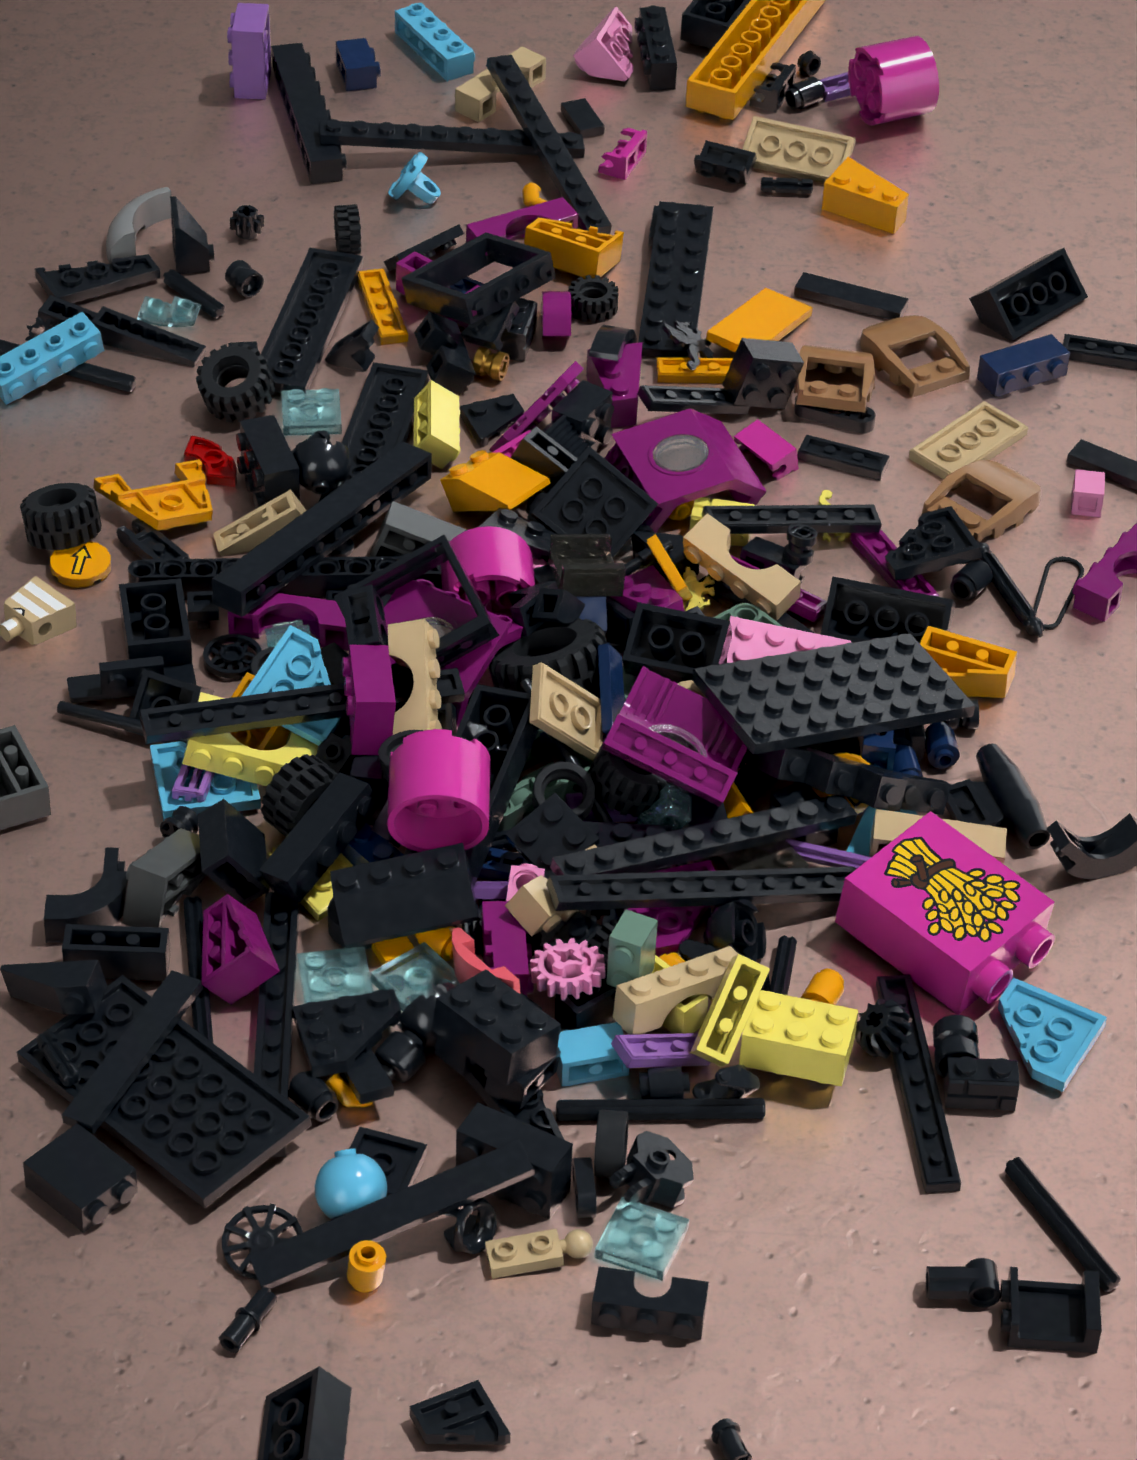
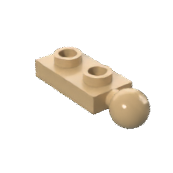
[485,1228,593,1279]

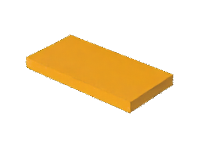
[706,288,813,353]

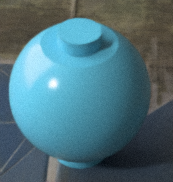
[315,1149,387,1220]

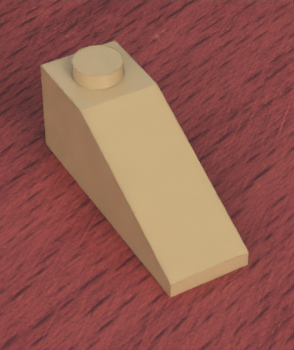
[213,490,307,556]

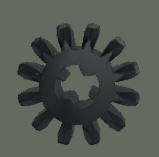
[855,998,913,1059]

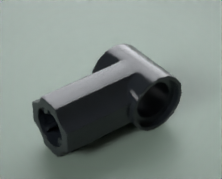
[925,1258,1001,1308]

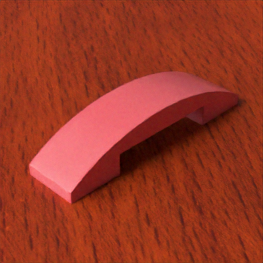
[452,927,520,994]

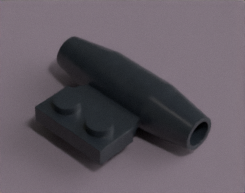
[946,743,1050,849]

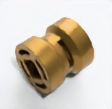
[473,346,510,381]

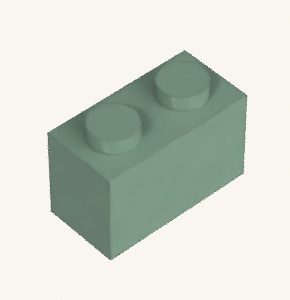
[606,909,658,988]

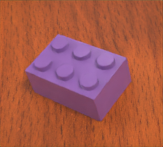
[227,3,271,100]

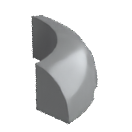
[106,187,171,264]

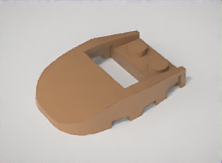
[859,315,970,398]
[793,345,875,413]
[922,460,1041,542]

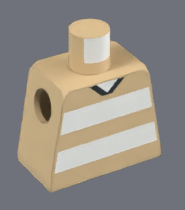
[0,576,77,645]

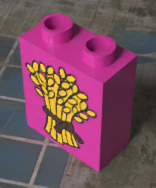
[835,811,1055,1015]

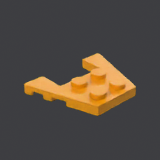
[93,459,213,530]

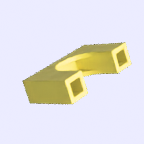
[182,692,319,787]

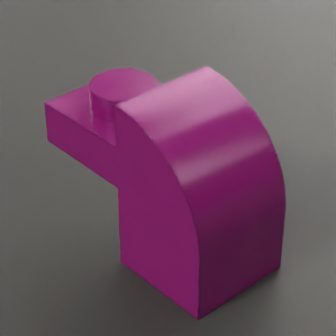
[541,291,571,337]

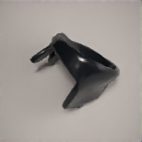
[443,1198,497,1254]

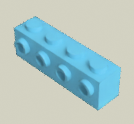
[395,3,475,81]
[0,312,104,405]

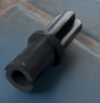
[219,1287,277,1353]

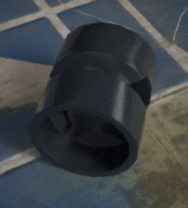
[933,1015,980,1078]

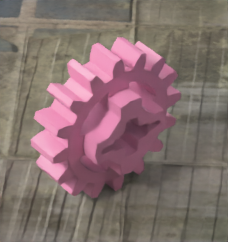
[530,938,605,1000]

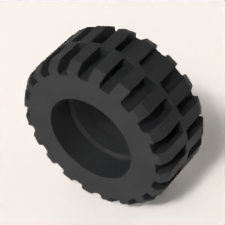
[488,618,607,697]

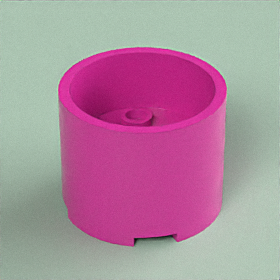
[848,36,939,126]
[441,526,535,629]
[387,729,490,852]

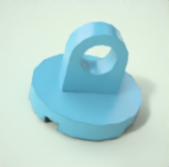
[388,152,441,204]

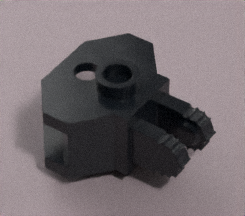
[609,1131,694,1208]

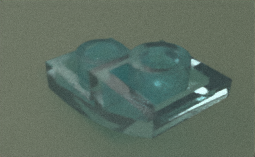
[137,296,201,327]

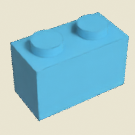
[556,1022,629,1087]

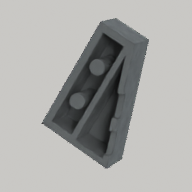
[369,501,467,557]
[122,828,206,928]

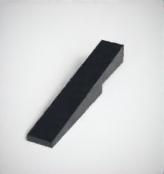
[38,295,206,367]

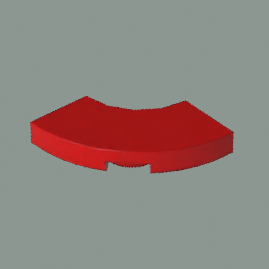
[184,436,237,487]

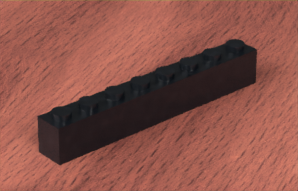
[271,43,347,184]

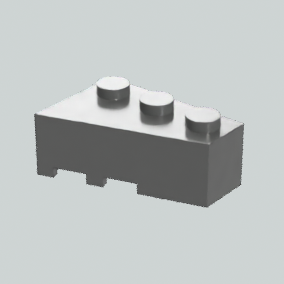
[0,725,51,830]

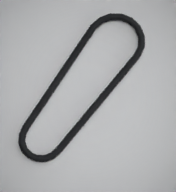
[1033,556,1084,629]

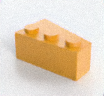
[822,157,909,234]
[524,217,624,279]
[920,626,1017,698]

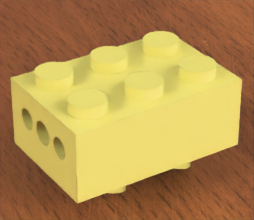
[739,990,858,1087]

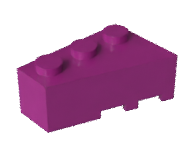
[586,342,642,428]
[604,565,685,613]
[342,645,396,755]
[202,894,280,1005]
[481,901,534,996]

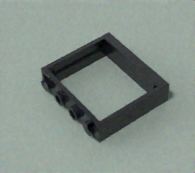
[401,232,556,325]
[334,534,499,676]

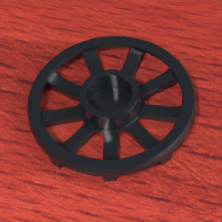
[222,1203,303,1280]

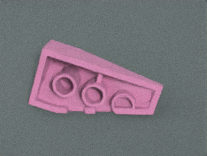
[573,7,634,81]

